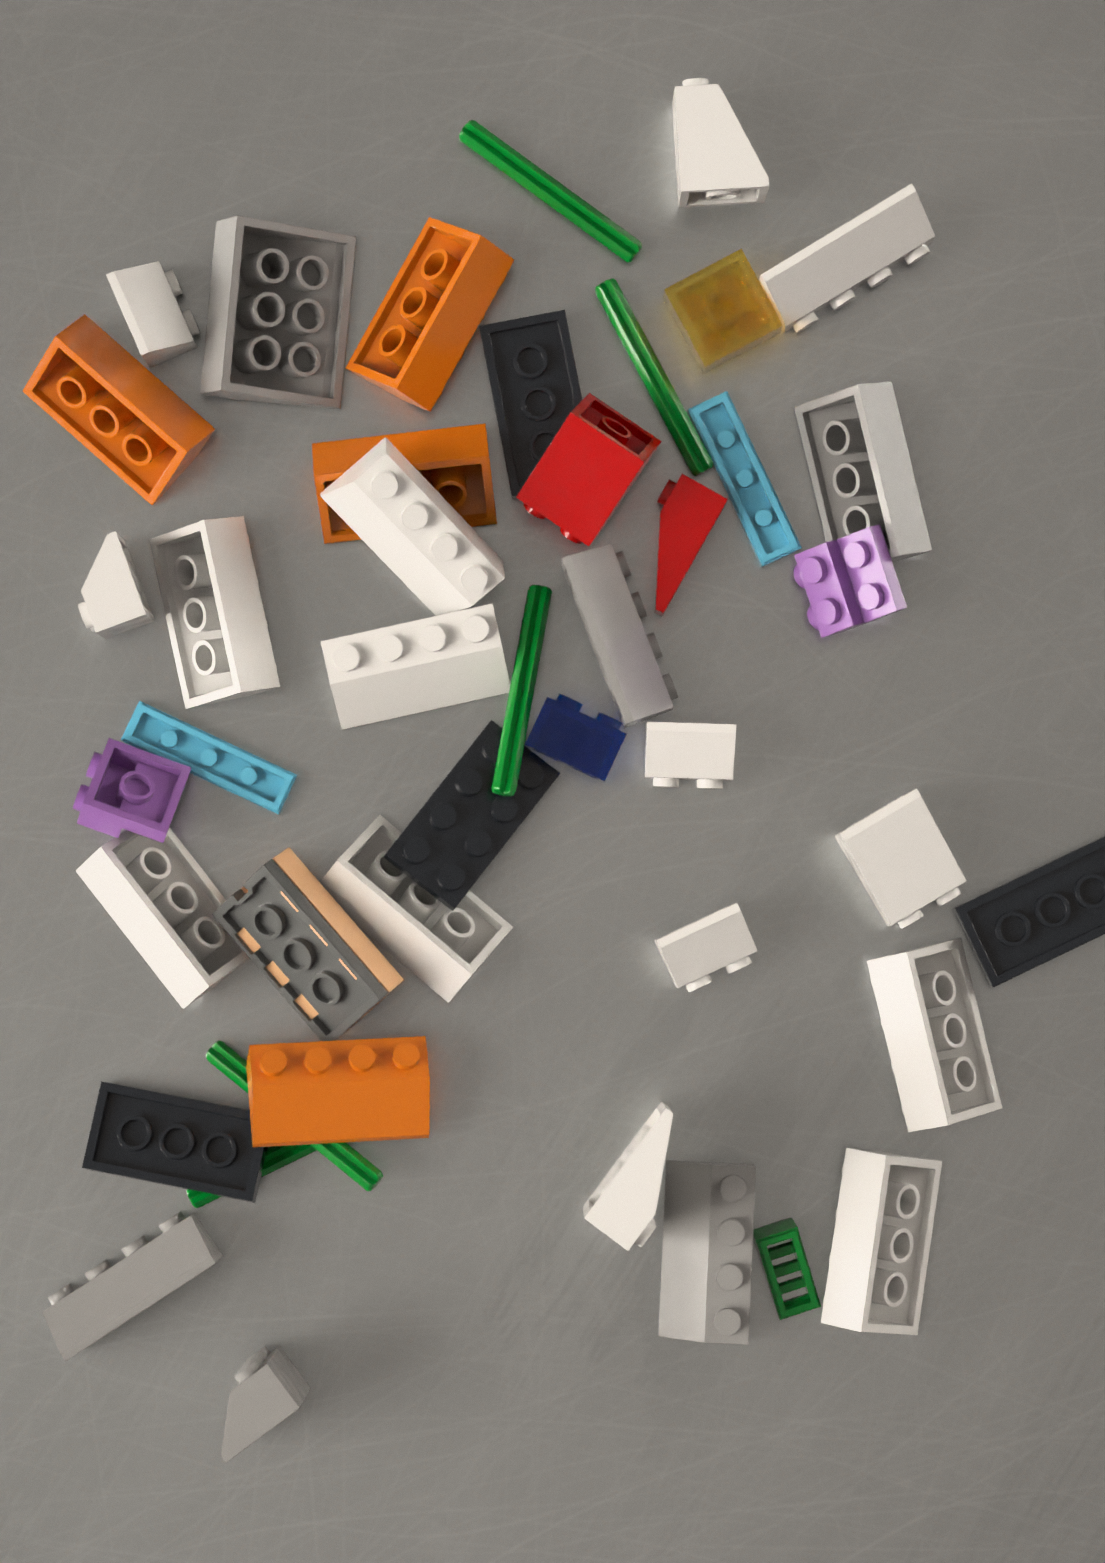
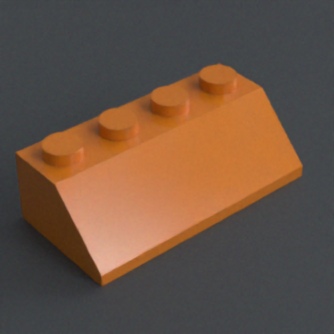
[345,217,515,412]
[23,314,215,505]
[312,423,497,544]
[246,1036,430,1147]

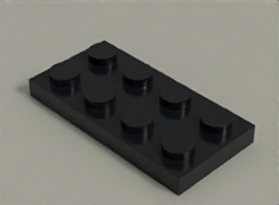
[479,310,582,499]
[384,720,560,911]
[953,836,1105,988]
[82,1081,267,1203]

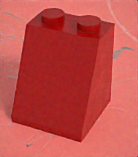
[516,393,662,546]

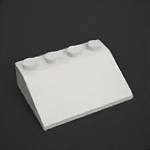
[583,1101,673,1251]

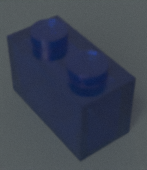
[525,694,627,783]

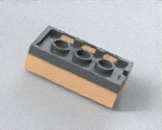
[212,847,404,1041]

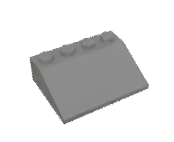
[200,215,356,409]

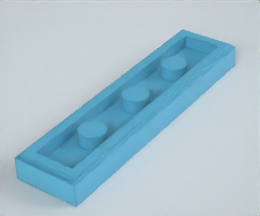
[687,391,802,567]
[121,701,298,815]

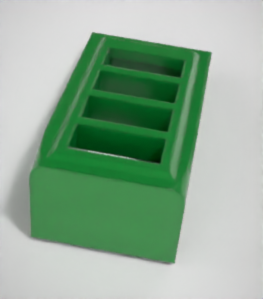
[753,1218,821,1320]

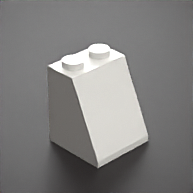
[672,78,769,208]
[834,788,967,929]

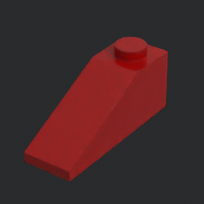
[654,473,728,617]

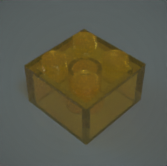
[663,248,783,374]

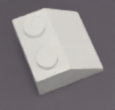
[106,261,200,368]
[78,531,155,639]
[644,722,736,789]
[654,903,757,992]

